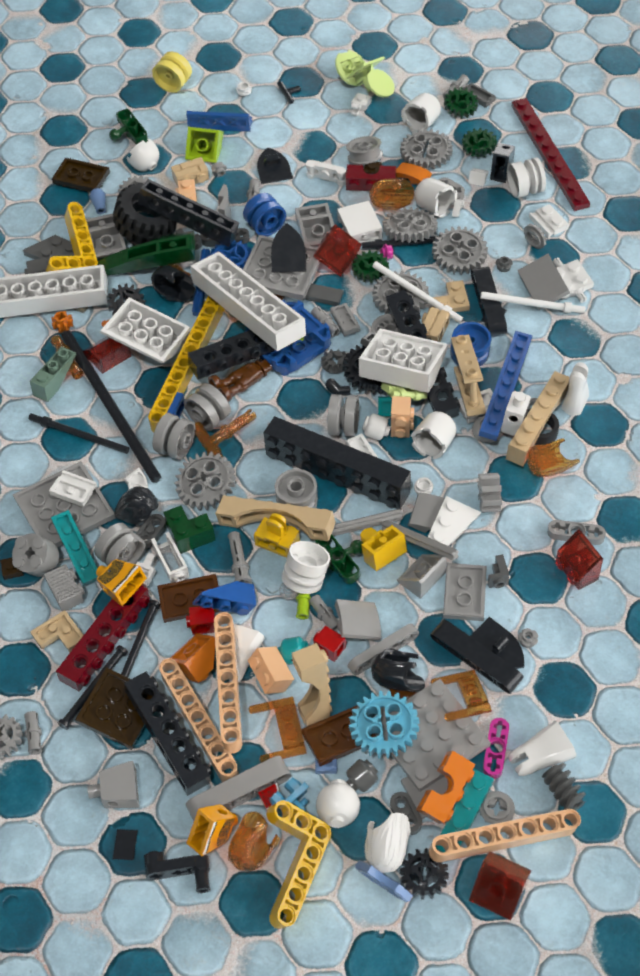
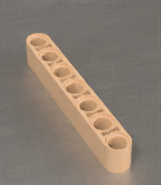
[214,612,242,753]
[159,658,239,782]
[428,809,581,862]

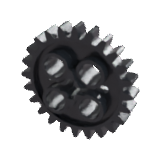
[342,345,383,395]

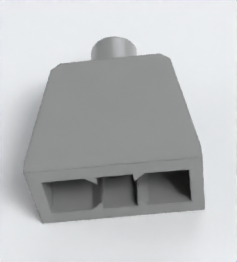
[87,761,140,808]

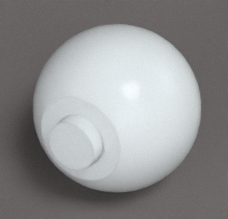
[316,779,360,828]

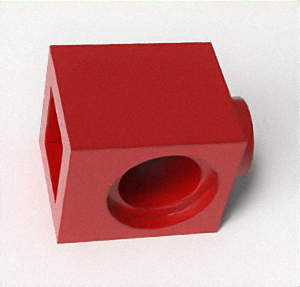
[186,606,215,635]
[313,625,346,662]

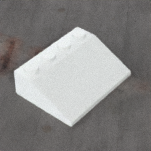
[100,297,190,364]
[359,329,448,393]

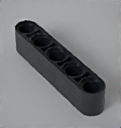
[471,266,507,336]
[430,619,524,694]

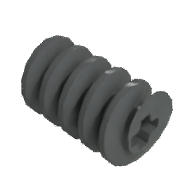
[542,763,586,811]

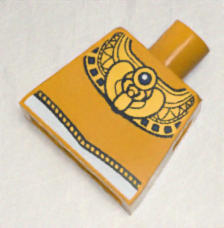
[96,559,147,606]
[187,804,238,856]

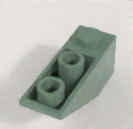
[30,346,76,402]

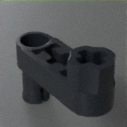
[144,851,210,893]

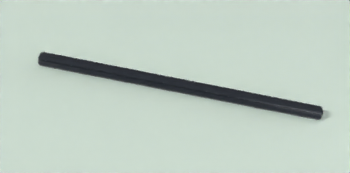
[61,330,161,483]

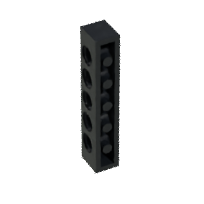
[138,179,239,247]
[188,330,295,380]
[124,671,212,796]

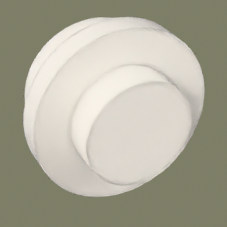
[236,82,252,96]
[414,477,433,494]

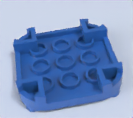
[246,300,331,376]

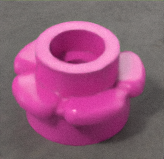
[380,244,393,261]

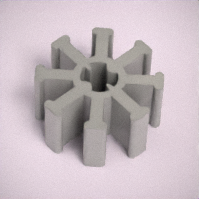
[478,473,502,513]

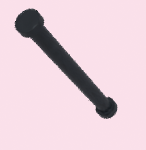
[121,600,160,677]
[57,645,128,730]

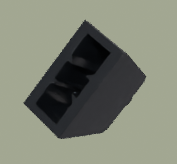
[490,143,515,183]

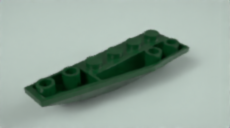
[97,231,195,276]

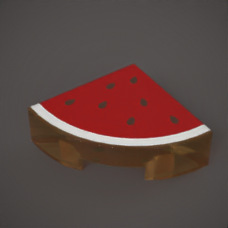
[258,783,280,811]

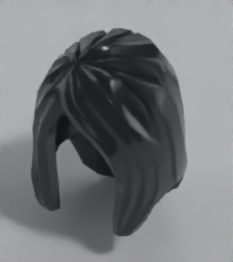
[151,266,195,302]
[114,486,159,527]
[371,649,425,692]

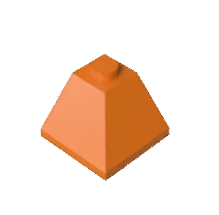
[169,633,215,683]

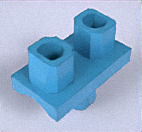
[269,777,309,817]

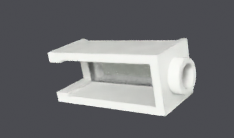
[151,532,190,583]

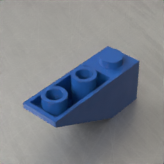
[192,581,256,615]

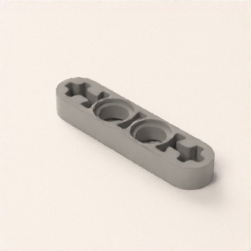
[348,624,419,675]

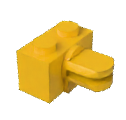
[254,513,300,558]
[360,525,407,571]

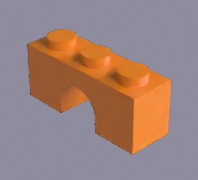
[416,751,475,824]

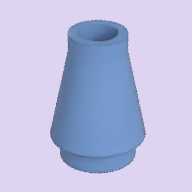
[89,188,106,214]

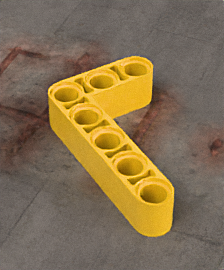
[46,202,98,272]
[266,800,331,929]

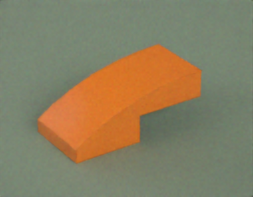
[396,162,432,184]

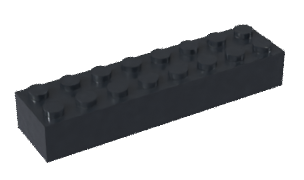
[263,416,411,509]

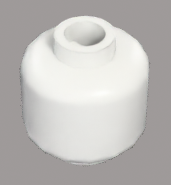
[362,414,391,440]

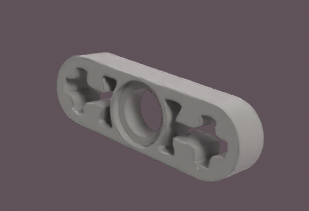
[547,520,606,545]

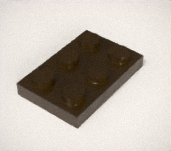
[52,157,110,192]

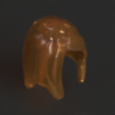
[369,178,414,210]
[528,438,580,477]
[228,811,280,871]

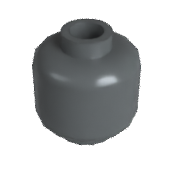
[346,759,378,792]

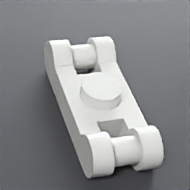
[306,160,346,186]

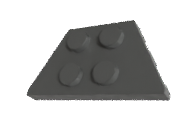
[23,235,74,262]

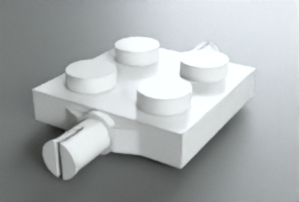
[553,258,594,303]

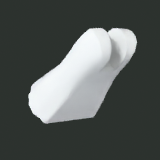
[561,362,589,416]
[216,624,265,684]
[507,721,576,776]

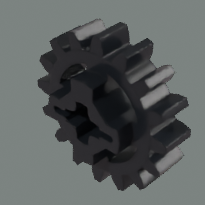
[107,283,145,316]
[400,848,449,900]

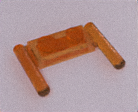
[431,670,492,721]
[248,696,307,763]

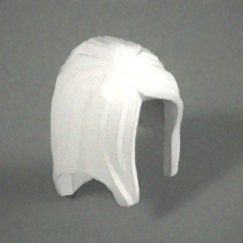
[365,813,411,873]

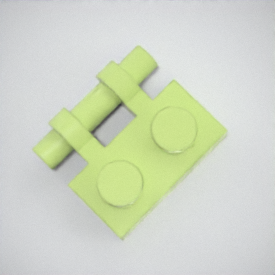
[381,382,427,401]

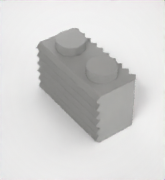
[44,564,85,611]

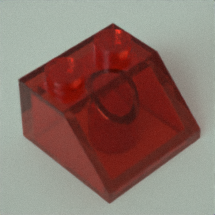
[313,224,362,277]
[83,336,132,374]
[556,529,603,590]
[468,851,532,921]

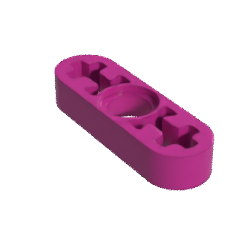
[483,718,509,779]

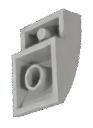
[295,203,338,247]
[86,214,126,259]

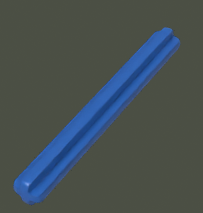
[192,249,210,316]

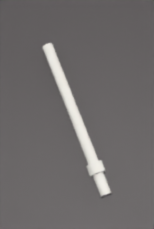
[372,261,463,323]
[480,292,586,313]

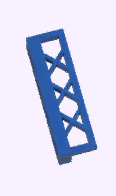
[186,111,252,132]

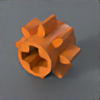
[51,311,73,333]

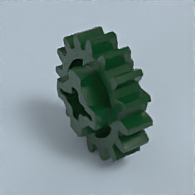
[444,87,479,119]
[462,128,497,158]
[352,250,389,283]

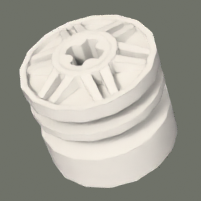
[507,157,546,198]
[281,541,330,594]

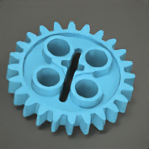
[349,691,419,759]

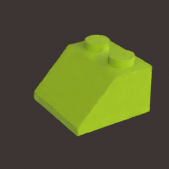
[185,127,224,163]

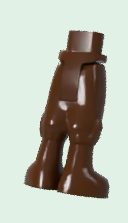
[208,359,272,402]

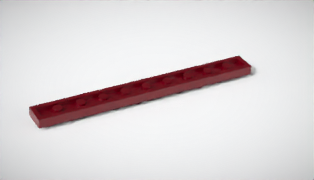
[511,98,590,211]

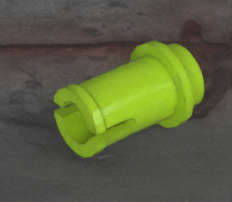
[296,593,311,620]

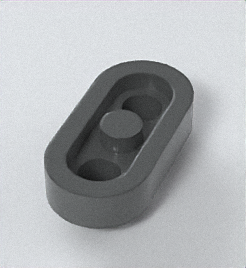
[136,514,166,549]
[390,792,422,835]

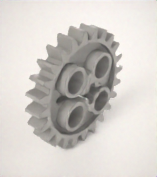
[400,128,453,170]
[383,207,438,243]
[432,226,488,275]
[372,270,429,314]
[175,451,236,510]

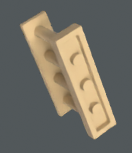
[451,334,486,417]

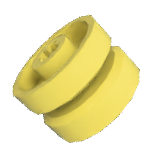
[152,51,192,93]

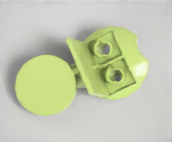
[335,50,395,98]

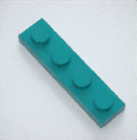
[51,510,98,586]
[435,769,494,860]

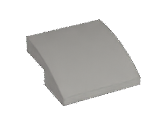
[218,184,231,218]
[408,493,445,533]
[335,599,381,640]

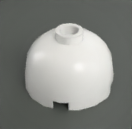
[127,139,160,171]

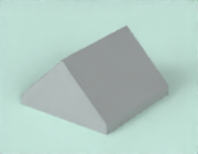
[397,554,447,599]

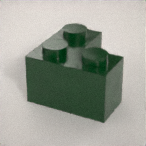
[163,505,216,554]

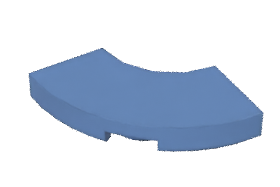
[355,860,413,902]

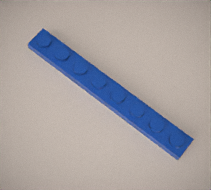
[478,330,533,441]

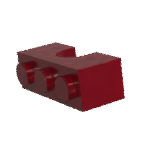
[346,164,396,192]

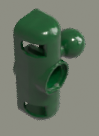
[109,109,148,145]
[315,534,363,584]

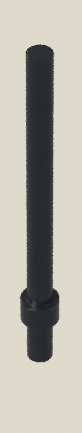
[362,236,439,250]
[28,413,129,454]

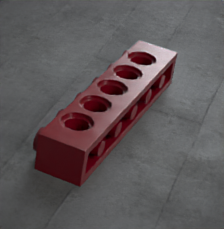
[56,585,150,692]

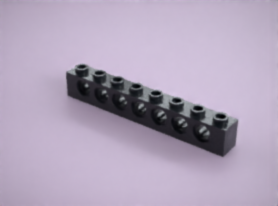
[385,289,461,418]

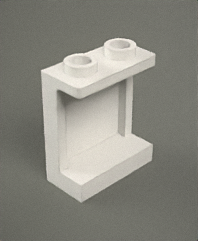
[337,201,382,248]

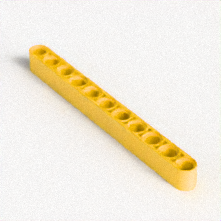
[148,295,225,433]

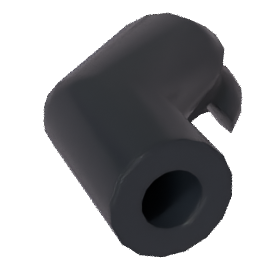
[325,378,350,395]

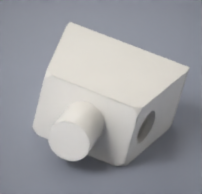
[500,391,531,436]

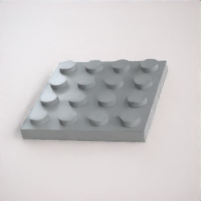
[243,235,324,300]
[13,461,115,547]
[376,679,491,792]

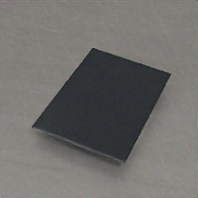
[113,829,138,860]

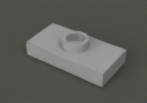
[330,303,360,336]

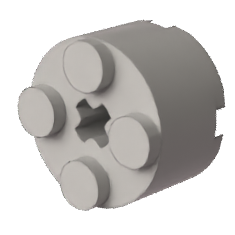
[12,533,59,577]

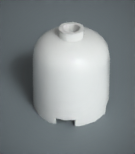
[401,93,441,133]
[415,177,457,218]
[411,411,457,459]

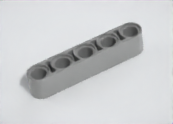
[186,756,291,821]

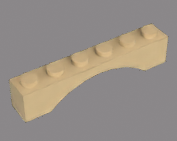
[506,371,569,466]
[215,495,336,541]
[292,643,332,727]

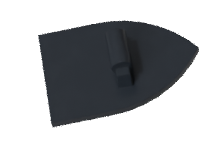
[257,148,293,184]
[271,223,306,273]
[470,617,524,669]

